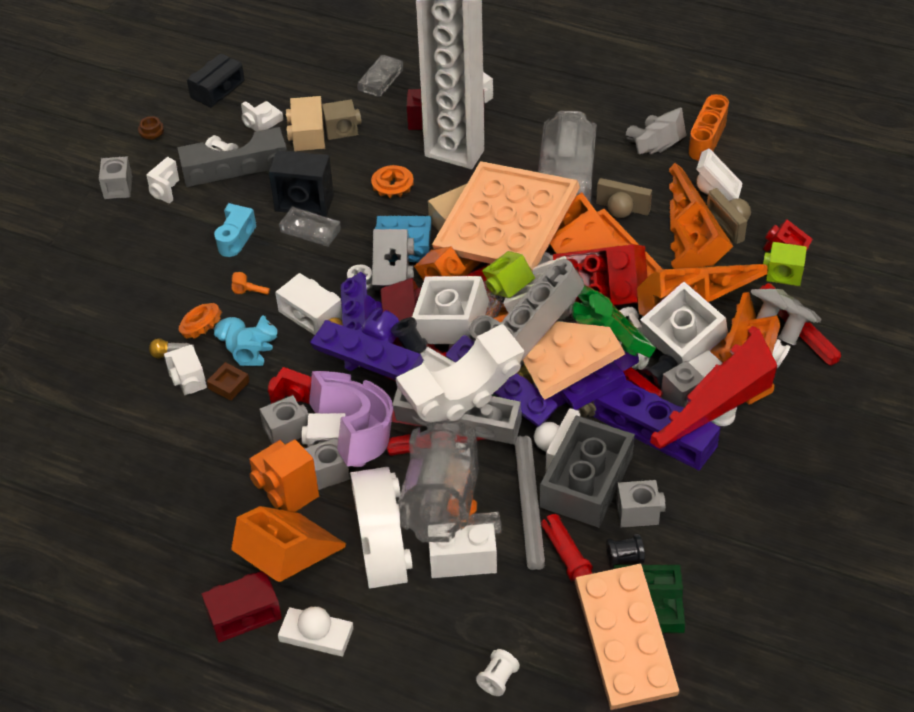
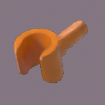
[232,272,270,295]

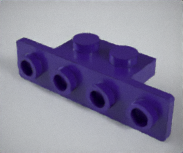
[341,272,383,371]
[446,335,557,427]
[550,350,639,410]

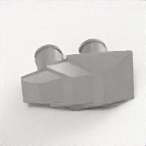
[626,107,686,154]
[751,289,822,345]

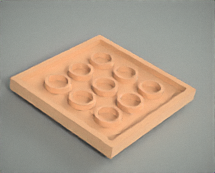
[432,161,580,272]

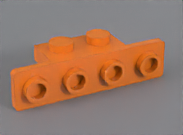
[722,292,780,362]

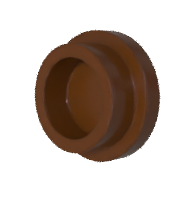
[138,116,164,140]

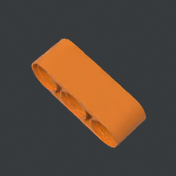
[688,94,729,161]

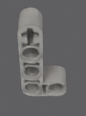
[469,259,584,362]

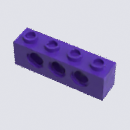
[593,380,721,471]

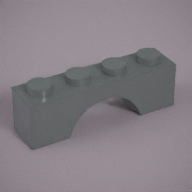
[177,127,287,187]

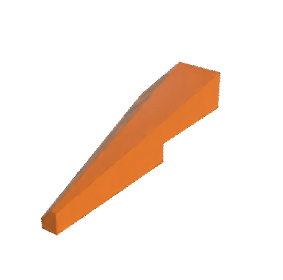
[669,163,733,269]
[637,264,767,316]

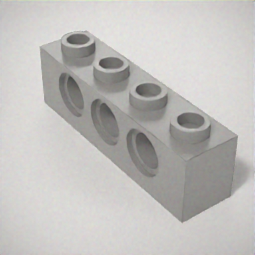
[392,387,522,445]

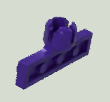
[310,308,424,380]

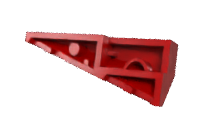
[650,326,778,449]

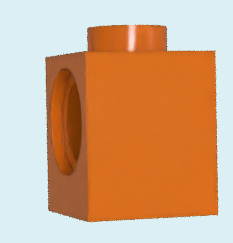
[414,246,466,281]

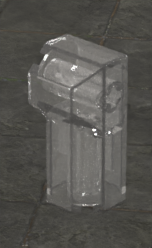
[538,111,597,204]
[398,421,479,542]

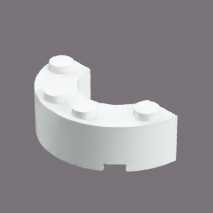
[396,324,524,422]
[350,467,412,589]

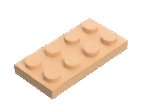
[575,564,679,710]

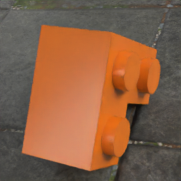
[249,439,319,512]

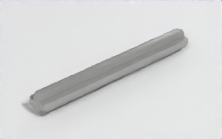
[515,435,545,570]

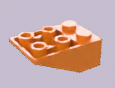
[549,192,620,254]
[231,506,346,582]

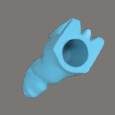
[214,315,278,366]

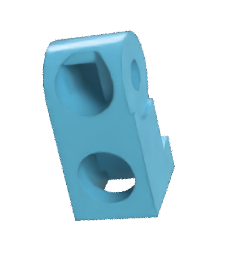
[214,203,256,257]

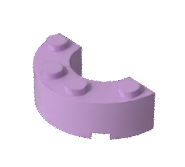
[309,371,393,467]

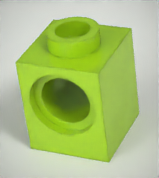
[763,242,807,286]
[482,251,535,298]

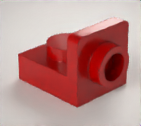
[763,219,813,252]
[268,367,312,404]

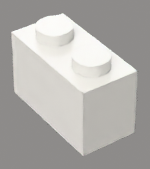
[275,273,342,335]
[428,523,497,578]

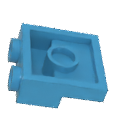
[375,216,432,262]

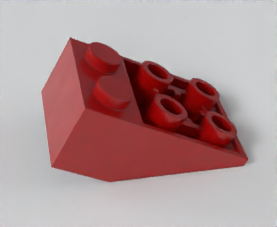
[553,244,648,306]

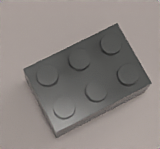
[540,415,635,528]

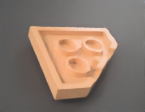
[523,321,625,400]

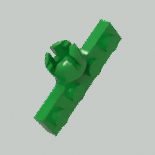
[572,285,656,358]

